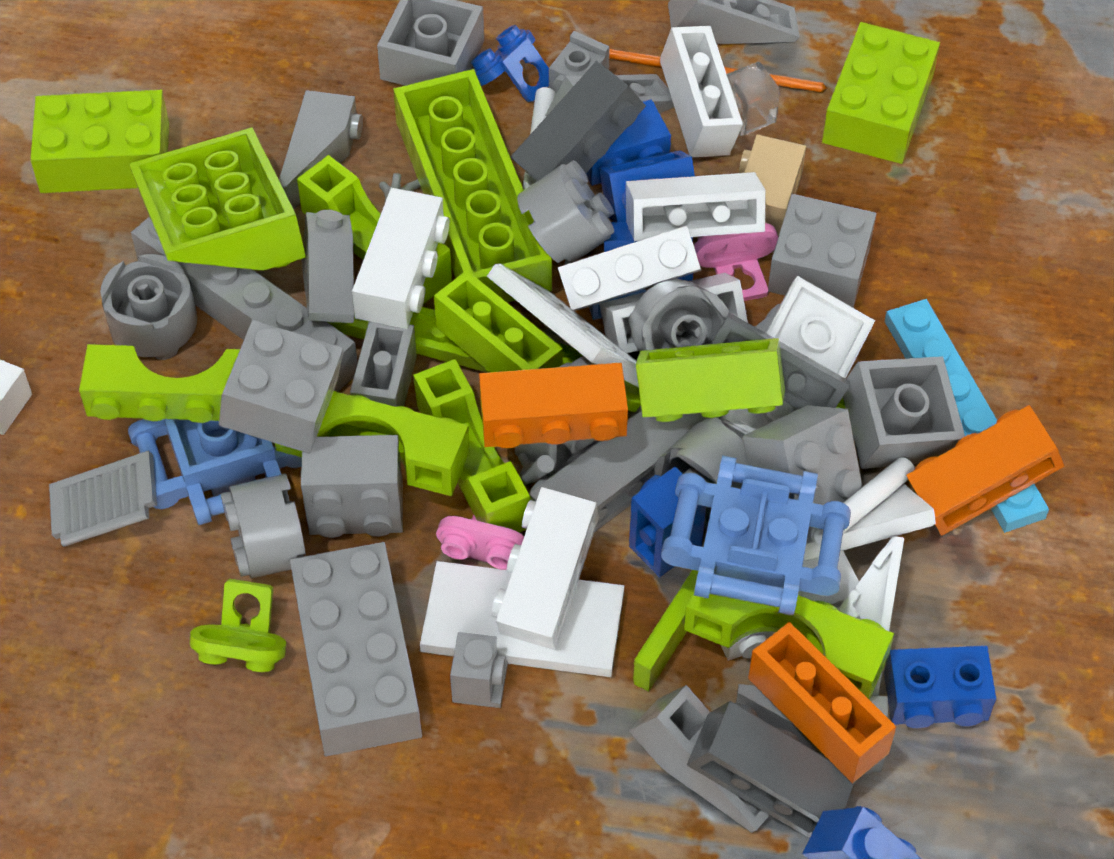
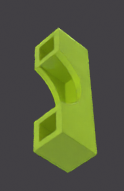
[297,155,452,304]
[79,344,240,423]
[413,359,531,533]
[275,391,470,496]
[684,590,894,700]

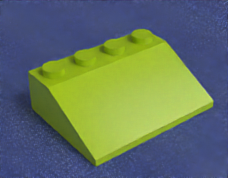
[129,127,306,271]

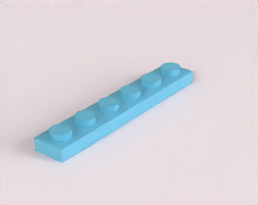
[885,299,1049,533]

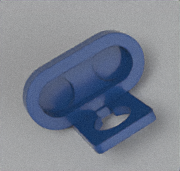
[471,25,549,102]

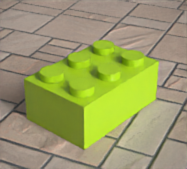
[822,22,940,164]
[30,89,169,193]

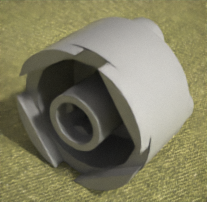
[517,160,614,265]
[100,254,197,360]
[629,278,729,352]
[655,417,748,528]
[220,474,306,579]

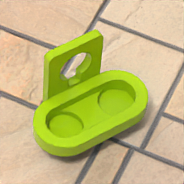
[189,579,286,672]

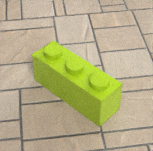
[434,270,563,372]
[636,338,785,422]

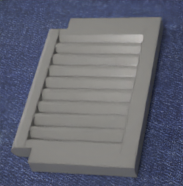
[49,450,157,547]

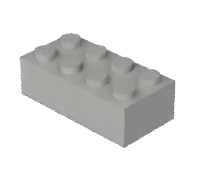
[290,542,422,756]

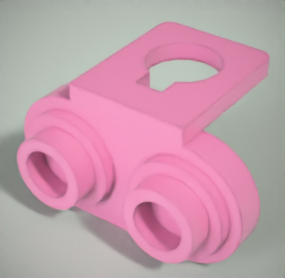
[694,223,778,301]
[436,515,524,570]

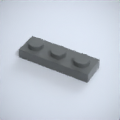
[710,312,850,409]

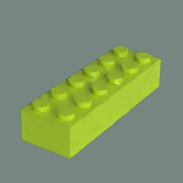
[393,69,552,302]

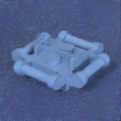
[128,419,302,526]
[661,455,851,616]

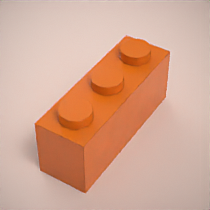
[479,363,628,448]
[906,405,1065,536]
[748,622,897,784]

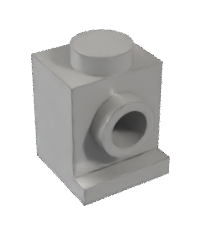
[549,31,609,93]
[450,632,508,708]

